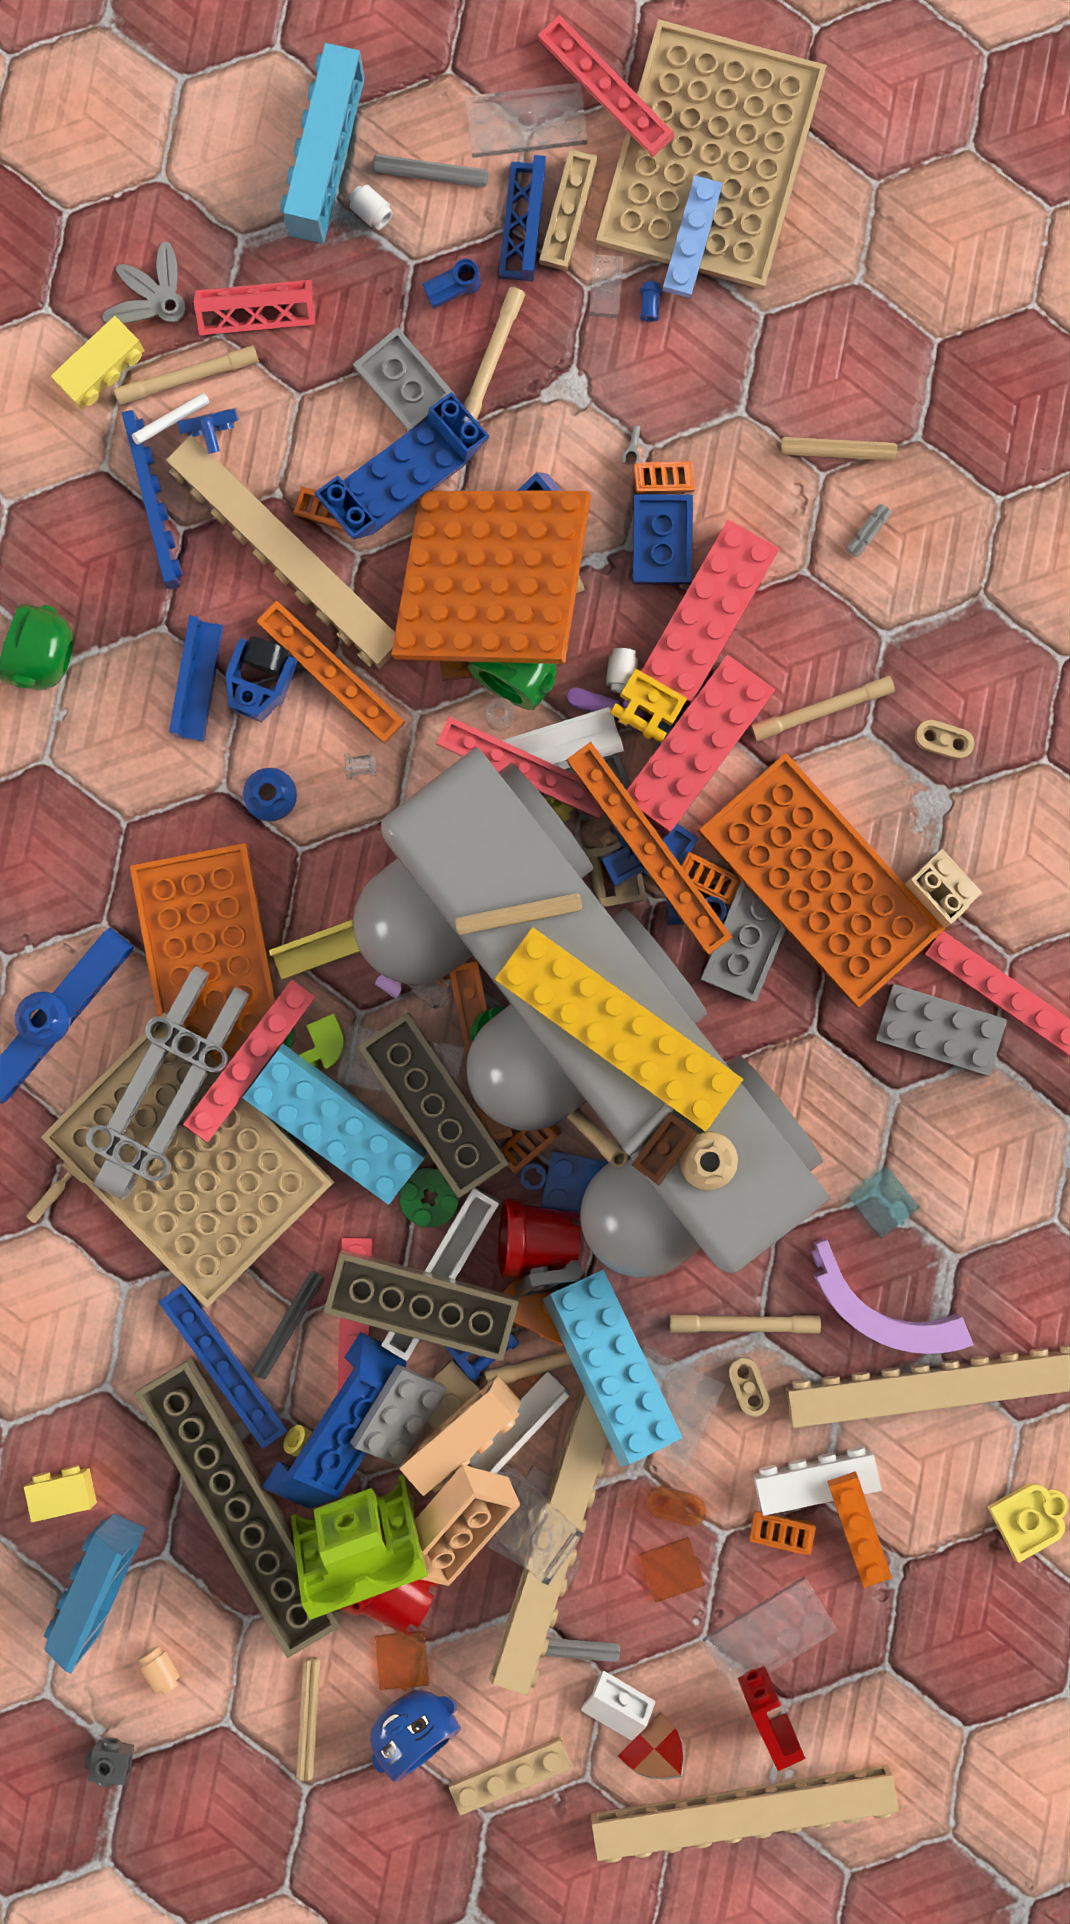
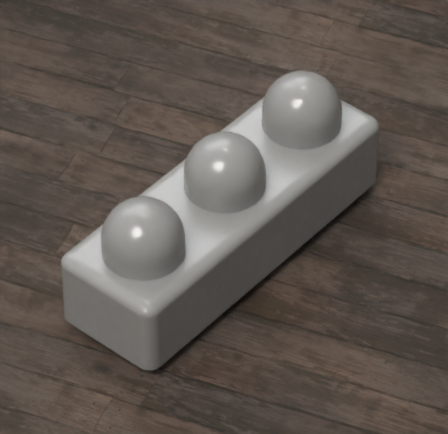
[353,746,830,1278]

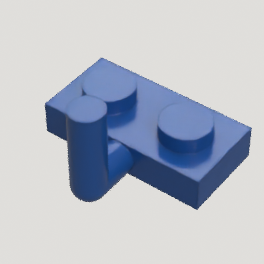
[177,407,239,454]
[600,824,645,886]

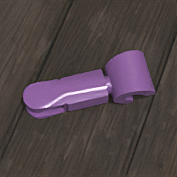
[567,687,648,733]

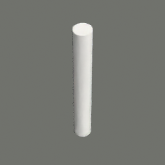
[132,393,209,445]

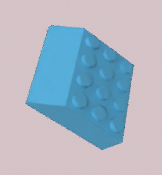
[44,1513,146,1674]

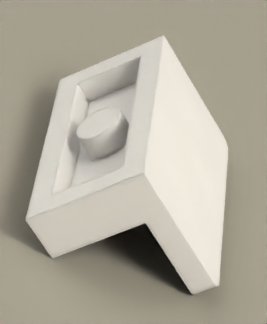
[581,1671,656,1740]

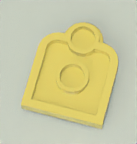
[987,1483,1068,1563]

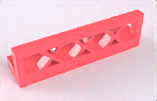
[193,280,316,335]

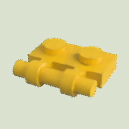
[610,668,687,743]

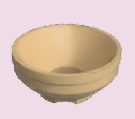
[679,1131,738,1191]

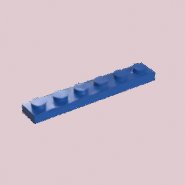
[122,410,183,589]
[159,1284,289,1449]

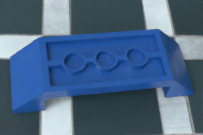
[314,392,489,540]
[262,1332,407,1509]

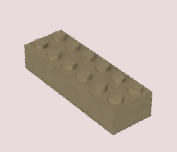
[357,1012,510,1198]
[323,1249,519,1362]

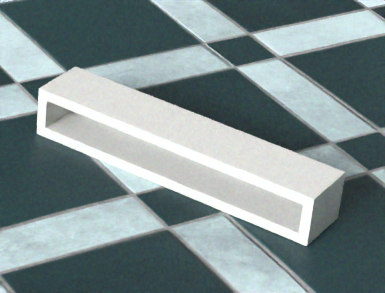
[381,1187,500,1361]

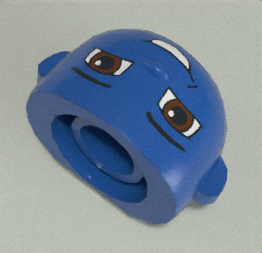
[370,1690,461,1783]

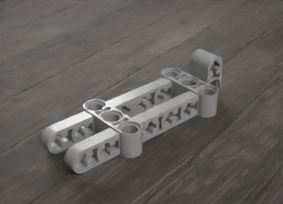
[86,966,249,1200]

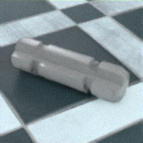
[846,504,891,557]

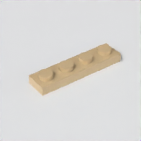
[539,149,598,271]
[449,1737,572,1816]

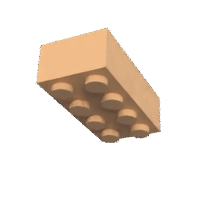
[399,1375,521,1496]
[415,1465,520,1586]

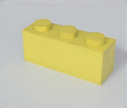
[51,316,145,410]

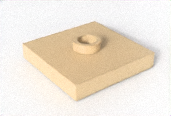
[427,1359,481,1429]

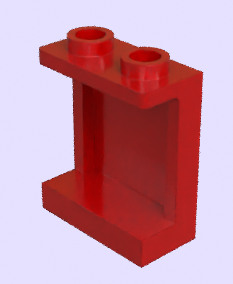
[737,1666,806,1771]

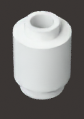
[349,185,393,230]
[606,648,638,693]

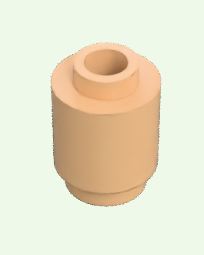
[138,1646,180,1695]

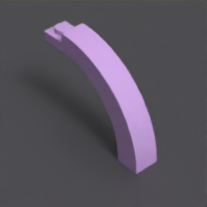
[811,1238,974,1354]

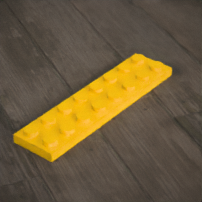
[495,927,743,1132]

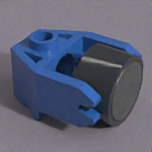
[226,636,298,722]

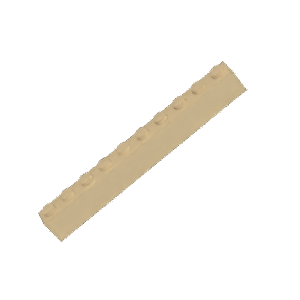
[166,435,395,669]
[785,1344,1070,1428]
[489,1385,611,1696]
[591,1765,899,1863]

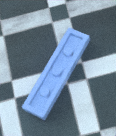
[662,175,723,299]

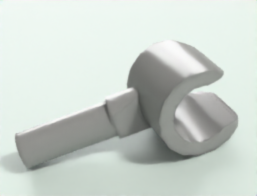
[622,426,641,464]

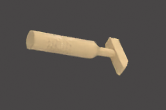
[26,1162,84,1223]

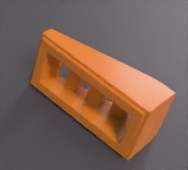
[633,461,695,494]
[292,486,347,533]
[682,852,741,905]
[501,1125,561,1174]
[749,1510,816,1556]

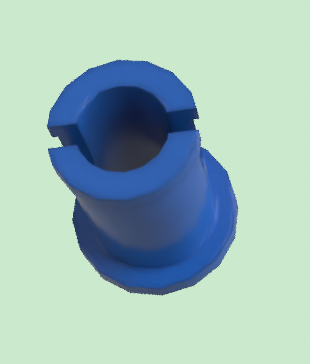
[640,281,663,322]

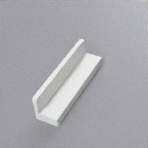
[502,707,624,769]
[469,1371,570,1474]

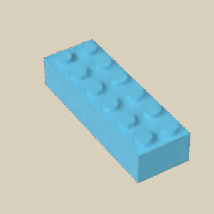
[280,43,365,244]
[242,1044,427,1205]
[543,1270,683,1467]

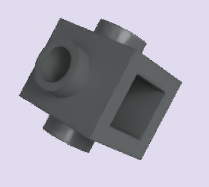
[85,1738,134,1787]

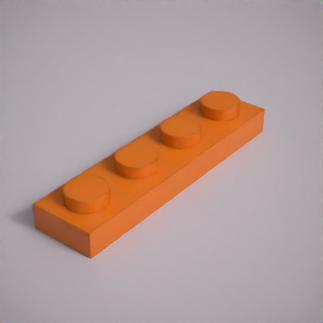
[827,1471,892,1588]

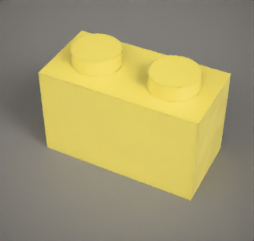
[24,1465,97,1523]

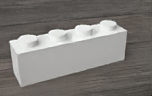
[753,1447,882,1516]

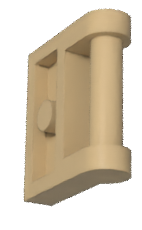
[584,844,647,908]

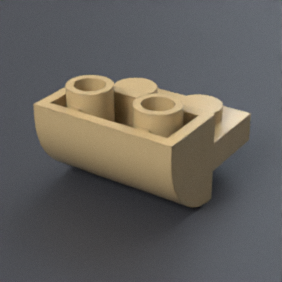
[904,849,982,928]

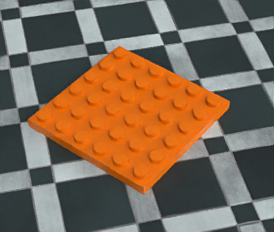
[391,491,591,664]

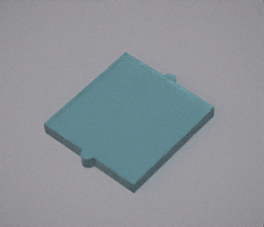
[849,1166,920,1238]

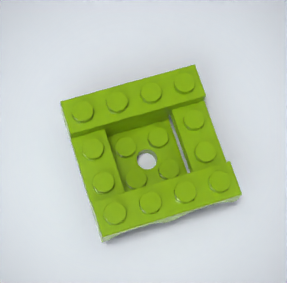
[291,1474,428,1620]

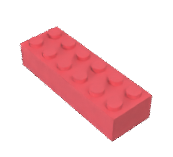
[641,520,780,707]
[627,655,775,836]

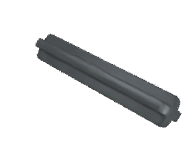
[252,1271,325,1379]

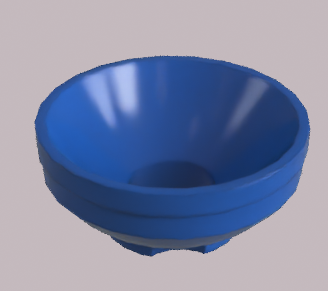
[243,768,297,822]
[15,992,71,1046]

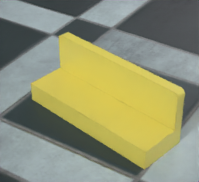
[269,920,360,980]

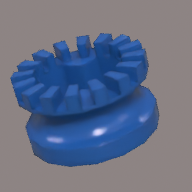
[520,1163,547,1190]

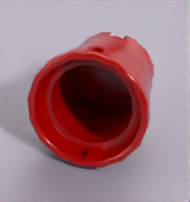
[498,1198,581,1278]
[340,1539,438,1636]

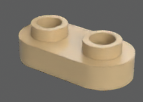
[915,720,975,760]
[728,1357,770,1417]

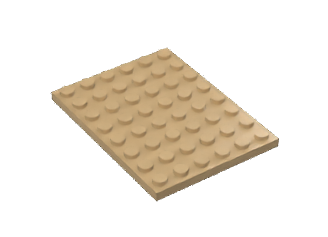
[596,19,827,290]
[41,1011,334,1308]

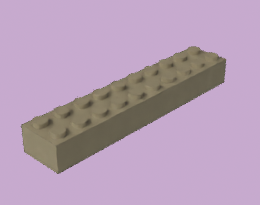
[134,1357,343,1658]

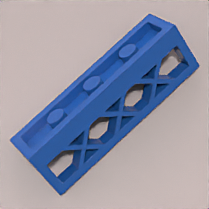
[499,155,546,282]
[169,615,224,742]

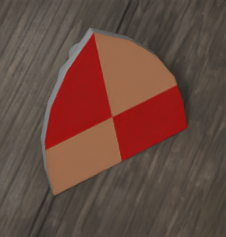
[618,1713,685,1780]

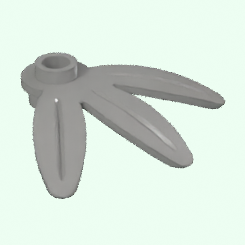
[102,242,186,324]

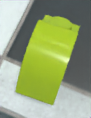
[299,1013,347,1069]

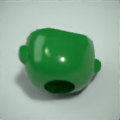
[0,604,73,691]
[468,662,557,710]

